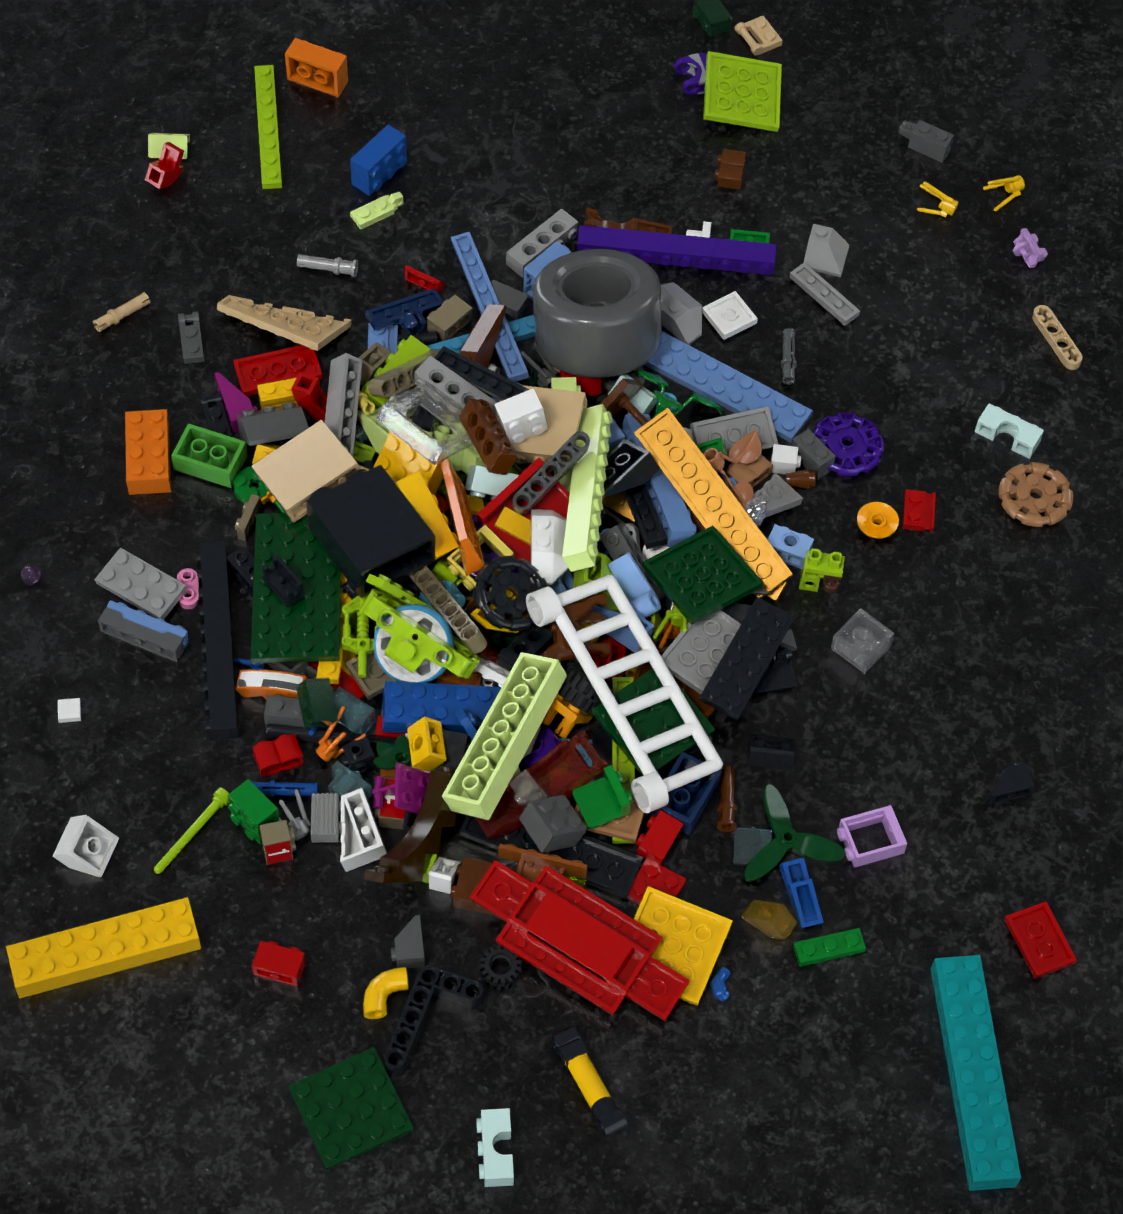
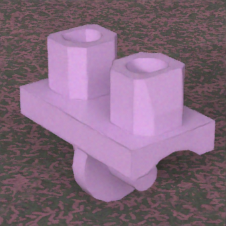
[1013,228,1048,268]

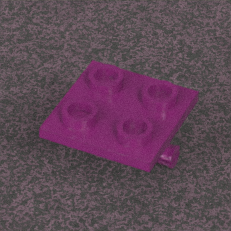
[372,763,430,814]

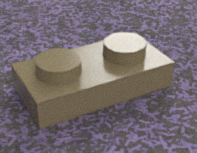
[235,494,261,541]

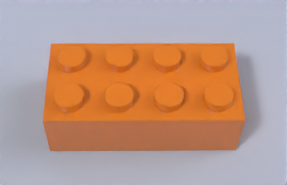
[125,409,171,495]

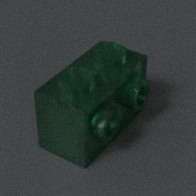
[692,0,732,37]
[296,678,338,728]

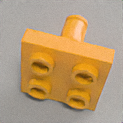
[542,693,593,739]

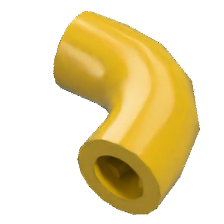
[363,967,409,1019]

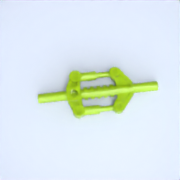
[341,595,378,678]

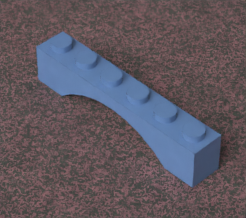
[548,569,655,653]

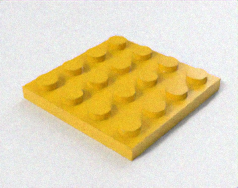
[634,886,733,1006]

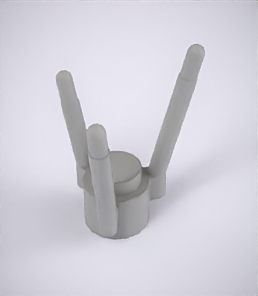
[279,789,311,840]

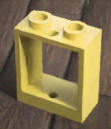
[447,525,515,591]

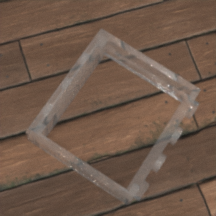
[376,384,473,465]

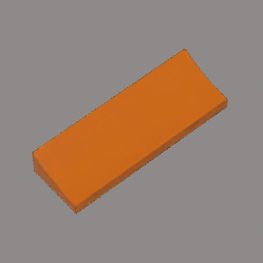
[440,459,485,576]

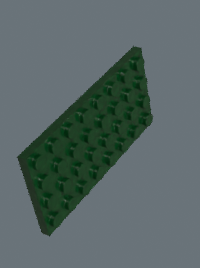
[251,513,341,663]

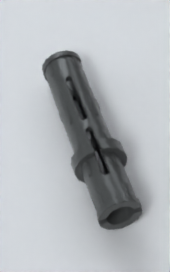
[781,328,797,384]

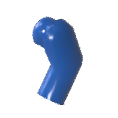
[710,967,731,1001]

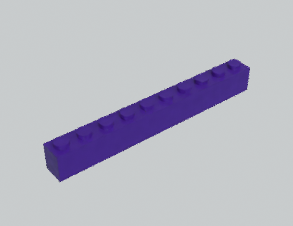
[577,225,776,275]

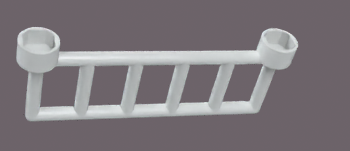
[526,575,723,813]

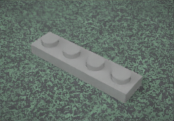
[790,262,860,326]

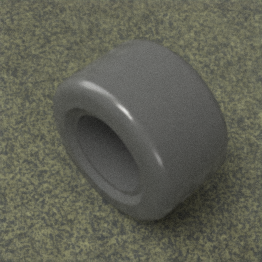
[533,249,662,378]

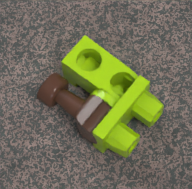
[799,548,845,593]

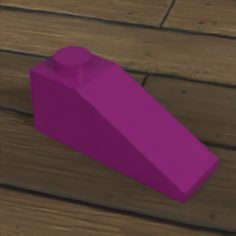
[215,372,258,433]

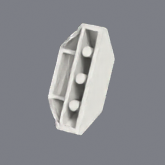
[531,509,569,585]

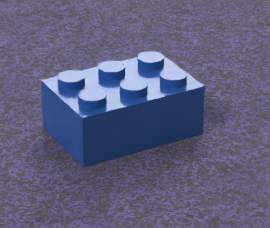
[350,125,407,196]

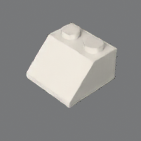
[53,815,119,877]

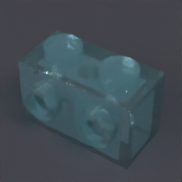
[326,687,375,734]

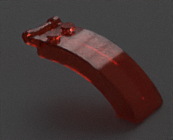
[475,731,608,839]

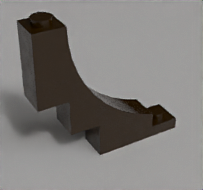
[364,766,457,883]

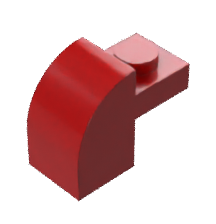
[145,142,184,189]

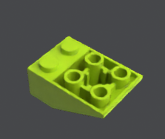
[573,552,630,612]

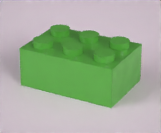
[171,423,248,488]

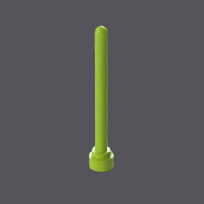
[154,787,229,874]

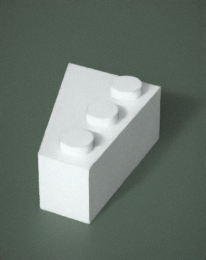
[340,788,387,872]

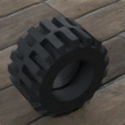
[558,662,614,715]

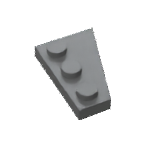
[747,473,803,520]

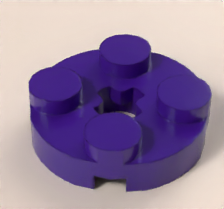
[521,728,560,771]

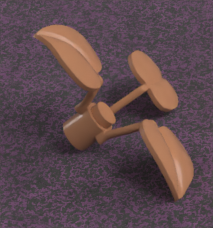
[703,430,762,509]

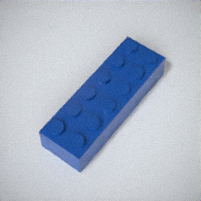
[382,681,501,734]

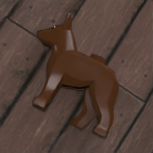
[537,594,610,664]

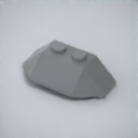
[660,282,702,345]

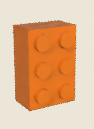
[285,38,348,97]

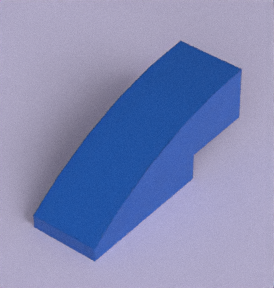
[779,858,824,929]

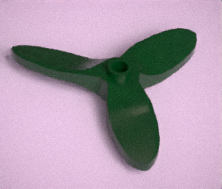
[744,784,846,882]

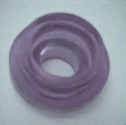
[21,564,41,585]

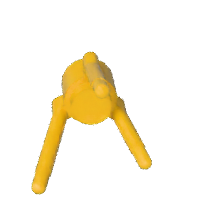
[983,175,1025,211]
[917,181,959,218]

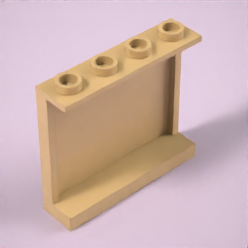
[496,385,588,468]
[252,420,360,523]

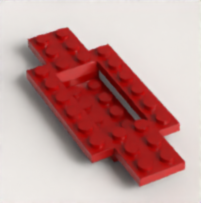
[470,860,690,1021]

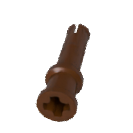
[717,765,737,832]

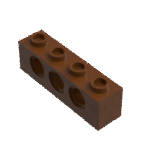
[459,398,518,475]

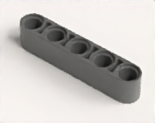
[512,431,590,515]

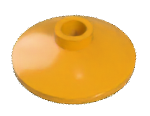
[857,502,899,539]

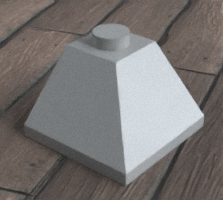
[804,224,849,277]

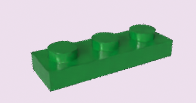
[793,928,866,967]

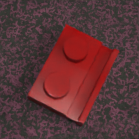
[902,489,936,532]

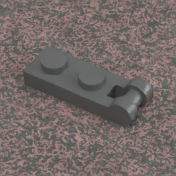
[178,311,204,364]

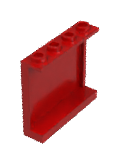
[476,458,570,562]

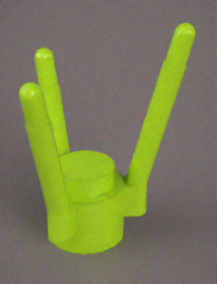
[653,605,687,639]

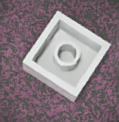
[494,388,549,444]

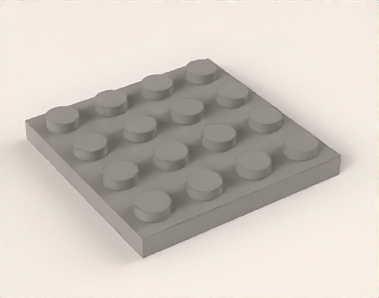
[661,610,777,694]

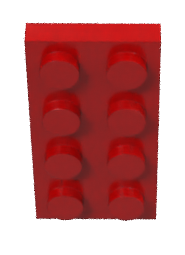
[233,345,323,396]

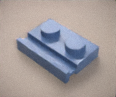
[368,323,398,354]

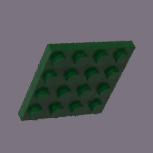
[642,525,763,625]
[591,668,715,776]
[288,1047,414,1171]

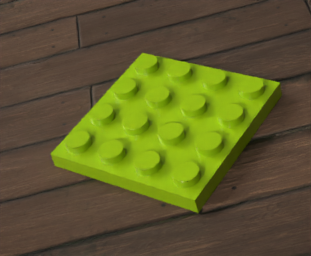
[703,51,782,132]

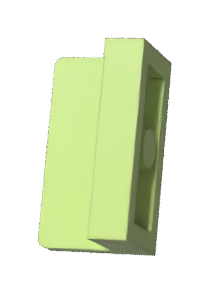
[148,133,190,159]

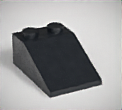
[604,439,660,497]

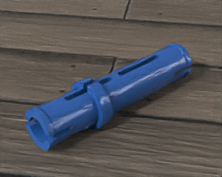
[251,780,318,798]

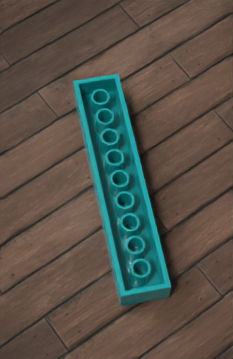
[931,955,1021,1191]

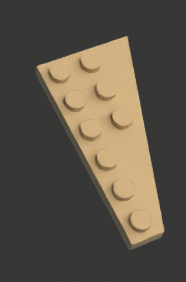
[217,295,352,351]

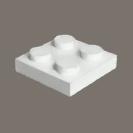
[702,291,758,340]

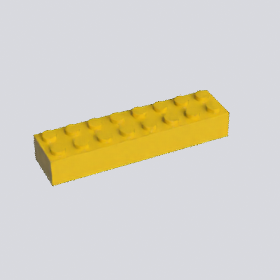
[6,897,201,999]

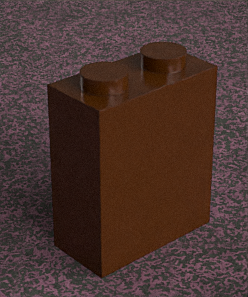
[450,857,517,916]

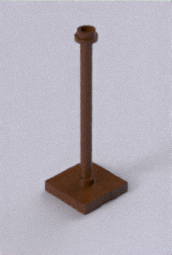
[599,378,649,426]

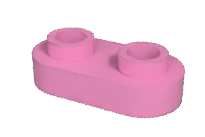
[177,568,200,609]

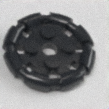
[473,556,548,632]

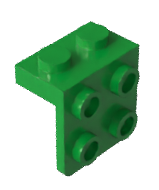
[573,765,633,829]

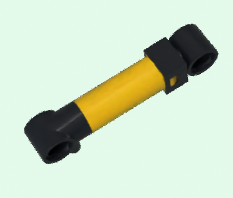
[551,1025,628,1139]

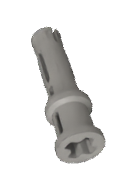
[297,254,358,277]

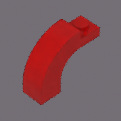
[292,372,360,423]

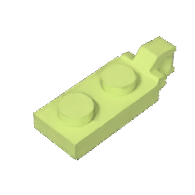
[350,192,404,230]

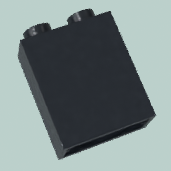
[307,465,435,598]

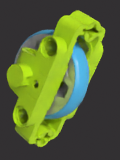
[361,589,481,683]

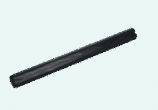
[266,724,396,749]

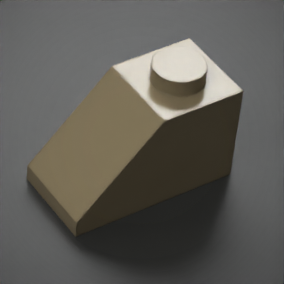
[359,342,392,386]

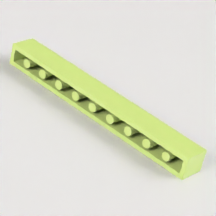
[562,404,612,572]

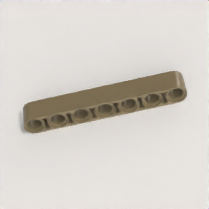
[408,566,487,654]

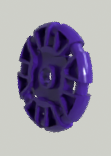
[813,413,884,476]

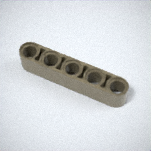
[368,349,441,397]

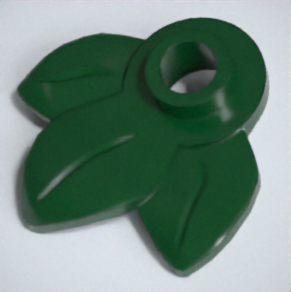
[373,734,412,770]

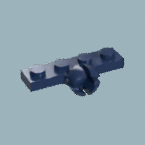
[365,288,444,334]

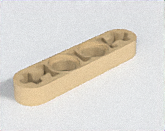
[1032,305,1083,370]

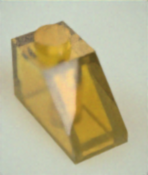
[741,900,797,940]

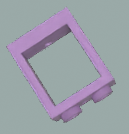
[837,805,907,868]

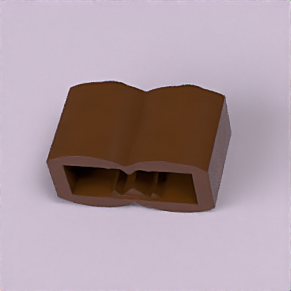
[714,149,746,190]

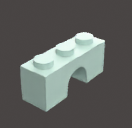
[975,404,1044,459]
[476,1108,514,1187]

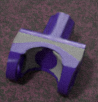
[674,53,707,95]

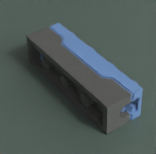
[98,600,189,662]

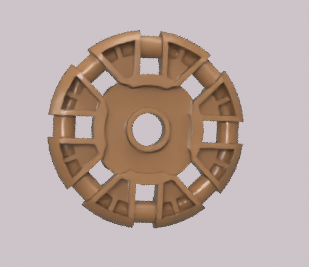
[998,462,1073,527]

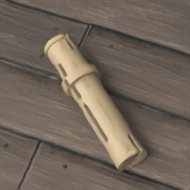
[93,292,151,332]

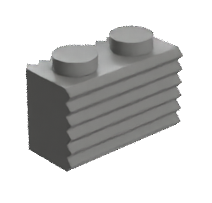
[311,793,342,843]

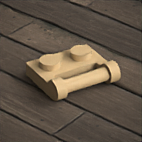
[734,16,783,56]

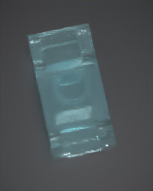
[328,761,372,801]

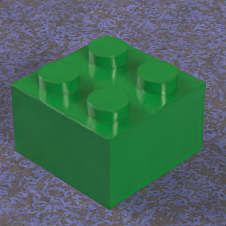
[228,779,280,845]

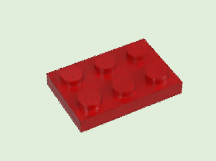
[1004,901,1077,979]

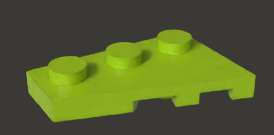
[366,574,436,610]

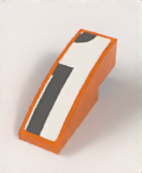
[235,670,308,700]

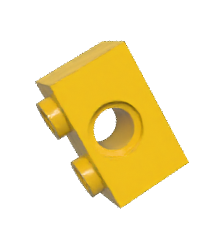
[407,716,446,772]

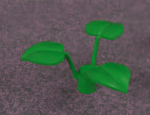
[635,370,723,418]

